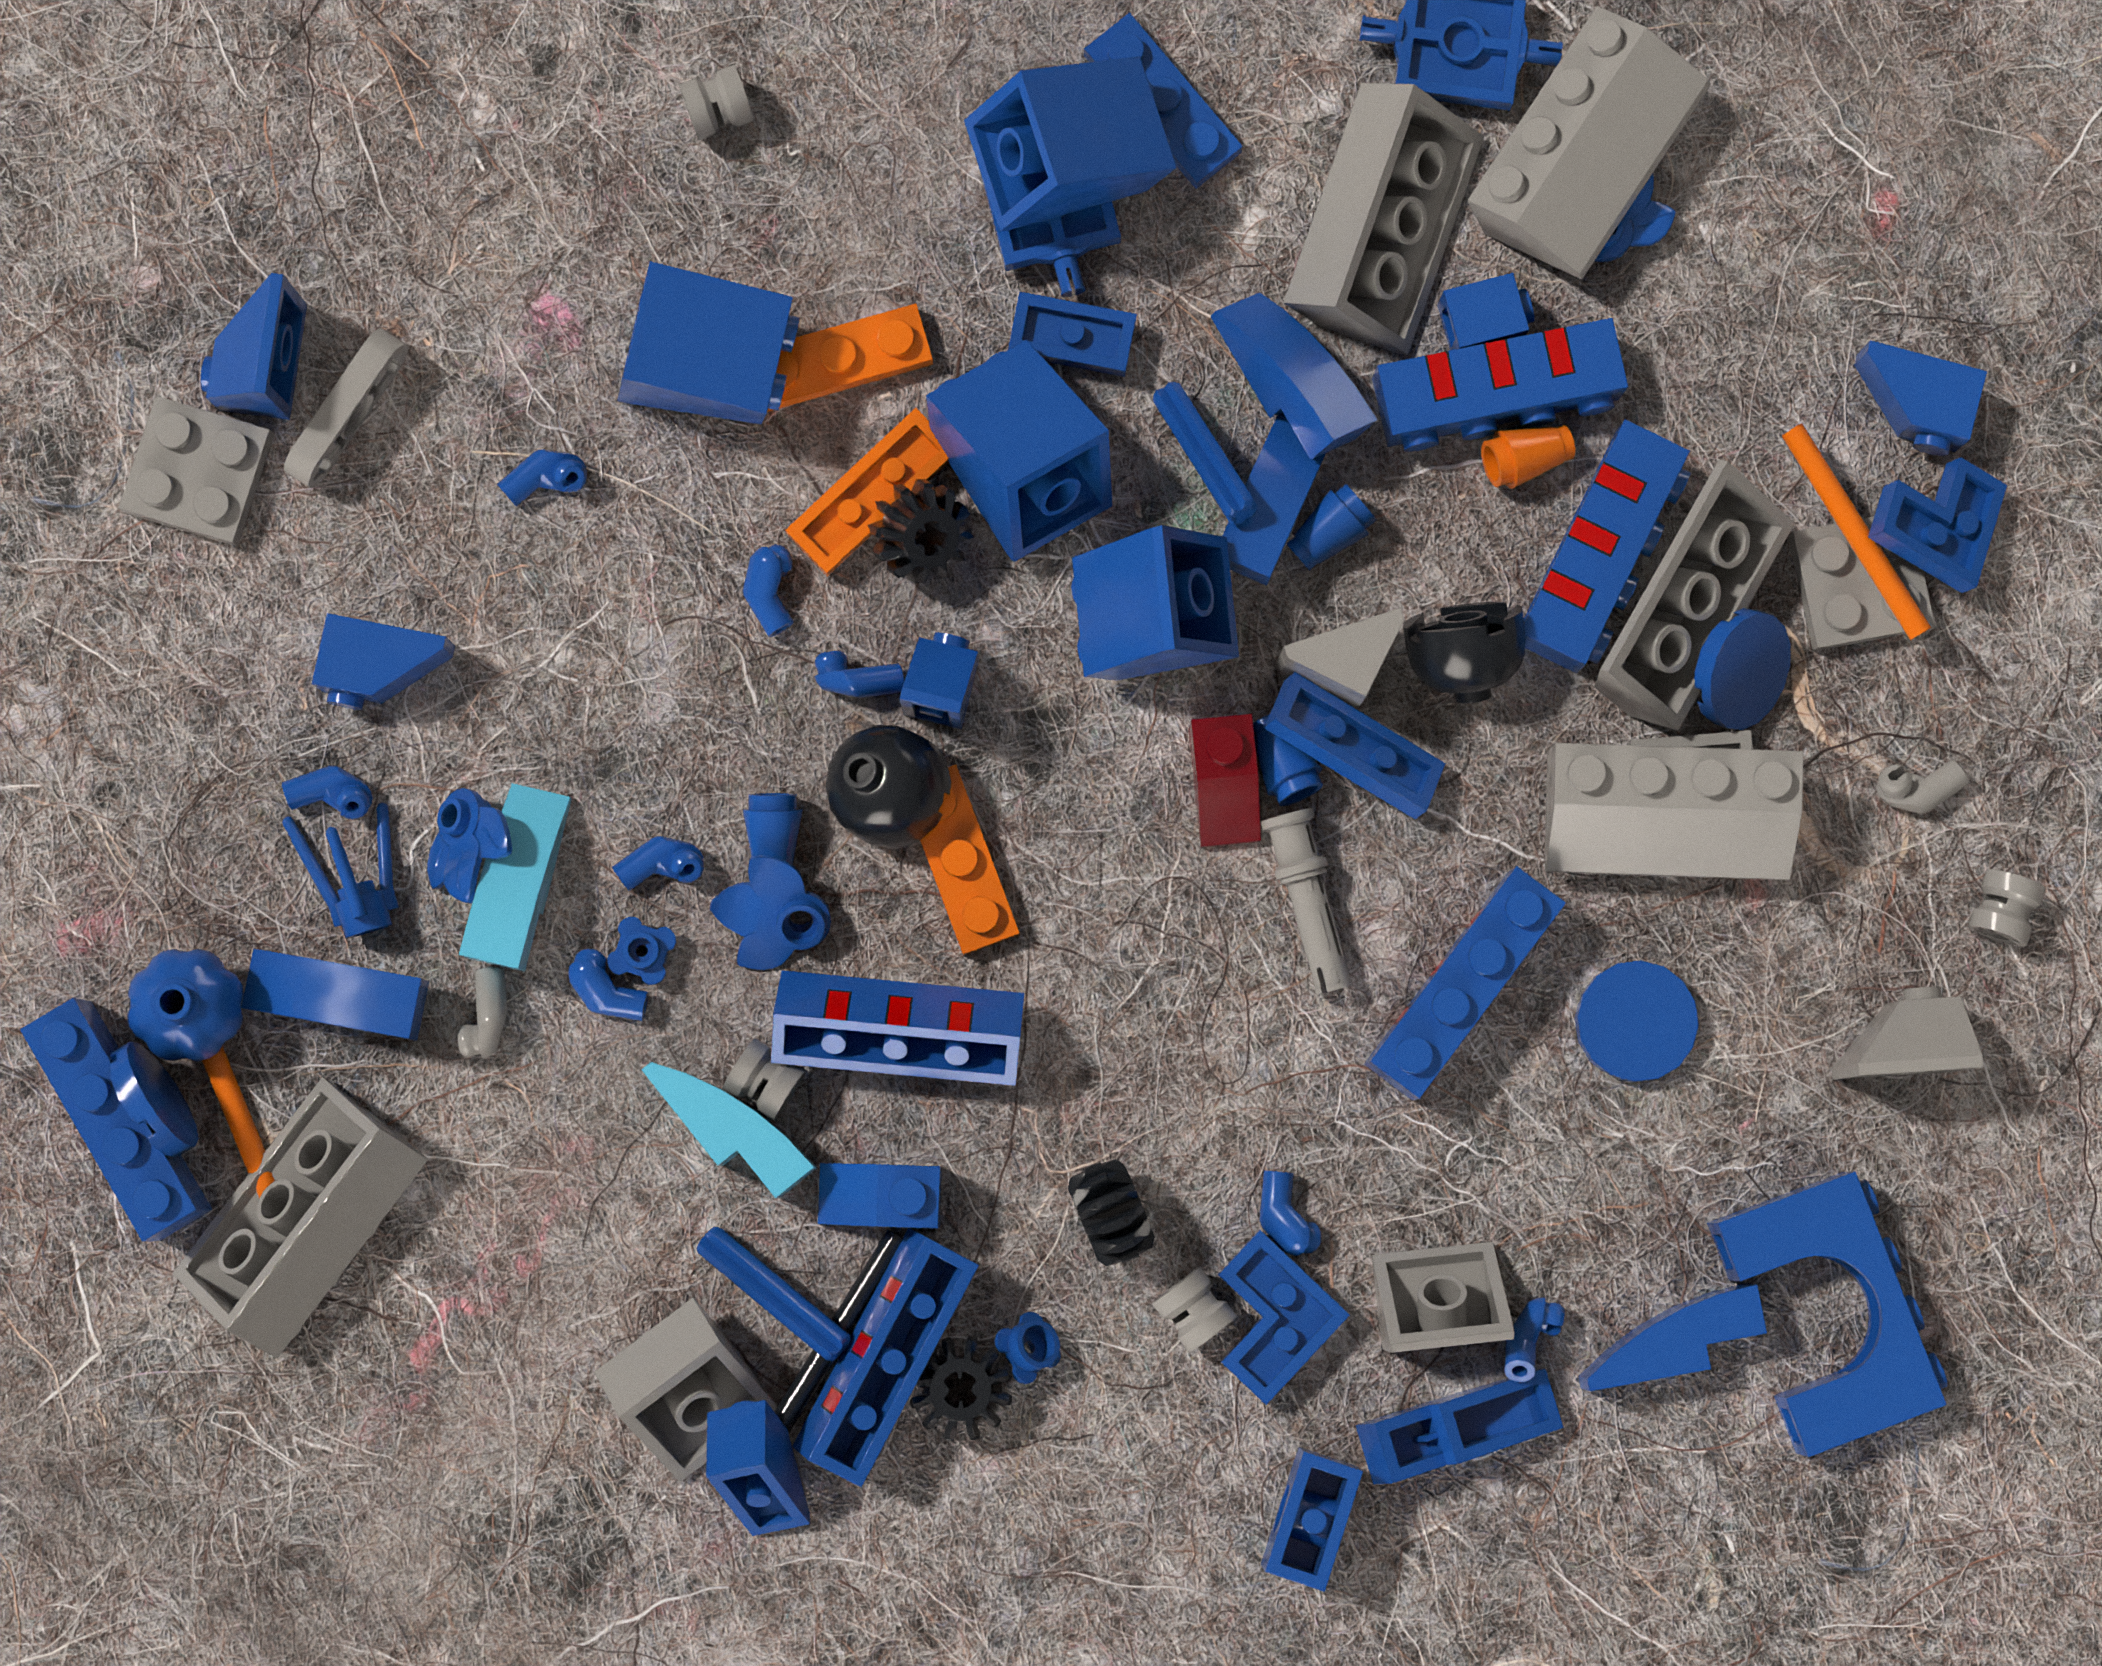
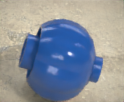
[127,949,244,1061]

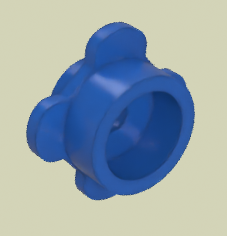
[607,917,676,985]
[995,1312,1061,1384]

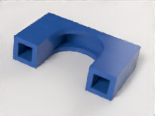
[1707,1171,1948,1457]

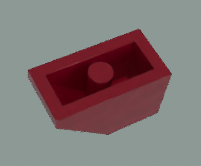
[1188,714,1261,848]

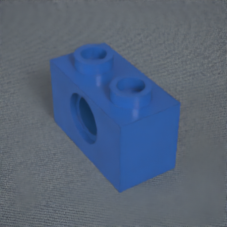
[1260,1447,1363,1592]

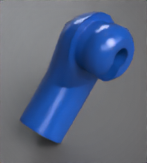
[743,544,794,637]
[568,949,649,1021]
[1504,1297,1565,1382]

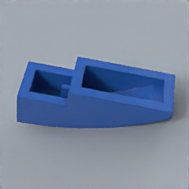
[1210,292,1377,460]
[1222,413,1326,586]
[241,949,430,1041]
[1578,1283,1767,1391]
[1355,1368,1564,1485]

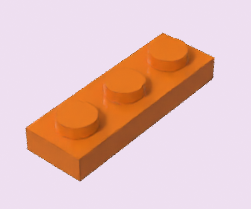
[767,303,933,412]
[785,408,949,577]
[920,764,1020,956]

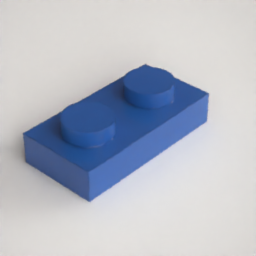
[1008,291,1137,377]

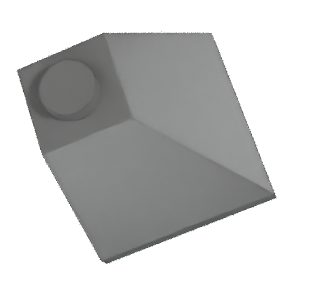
[1831,986,1984,1080]

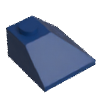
[201,273,307,420]

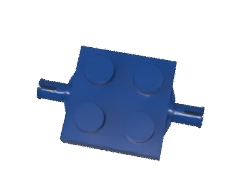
[1359,0,1563,111]
[979,169,1121,297]

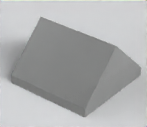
[1276,608,1405,710]
[1372,1242,1514,1353]

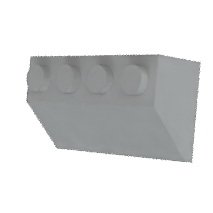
[1467,6,1711,280]
[1283,83,1484,355]
[1594,459,1795,730]
[1544,743,1803,880]
[173,1077,428,1358]

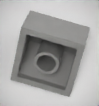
[594,1298,778,1482]

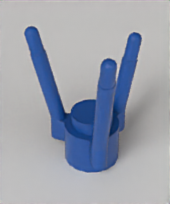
[282,802,399,939]

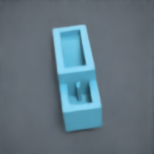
[459,783,572,972]
[641,1062,817,1199]

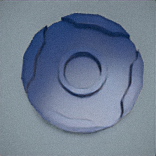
[1694,608,1791,730]
[1574,960,1699,1082]
[109,1041,199,1157]

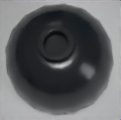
[1403,602,1525,703]
[826,725,951,849]

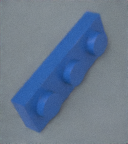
[1084,12,1243,189]
[1264,672,1446,819]

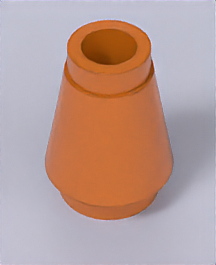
[1481,425,1575,489]

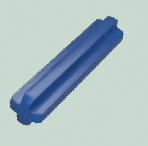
[1153,382,1257,525]
[696,1226,851,1361]

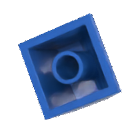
[964,56,1177,232]
[617,261,800,424]
[926,340,1113,562]
[1071,525,1239,681]

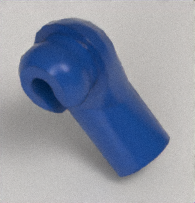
[497,449,587,507]
[814,651,904,698]
[282,765,373,820]
[612,836,704,891]
[1259,1170,1322,1256]

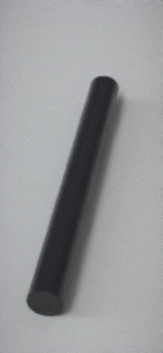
[774,1229,903,1434]

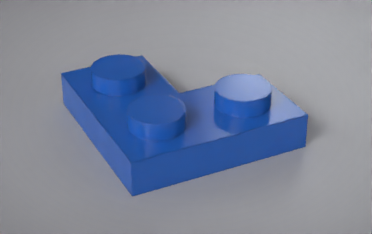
[1868,457,2007,593]
[1217,1230,1350,1405]

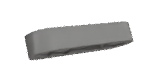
[284,328,408,488]

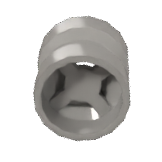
[678,64,755,141]
[1967,869,2046,947]
[722,1038,807,1122]
[1152,1267,1237,1353]

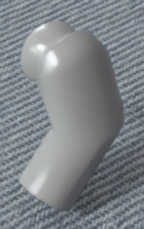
[1877,760,1969,814]
[457,967,508,1059]

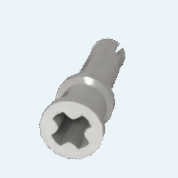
[1261,807,1353,995]

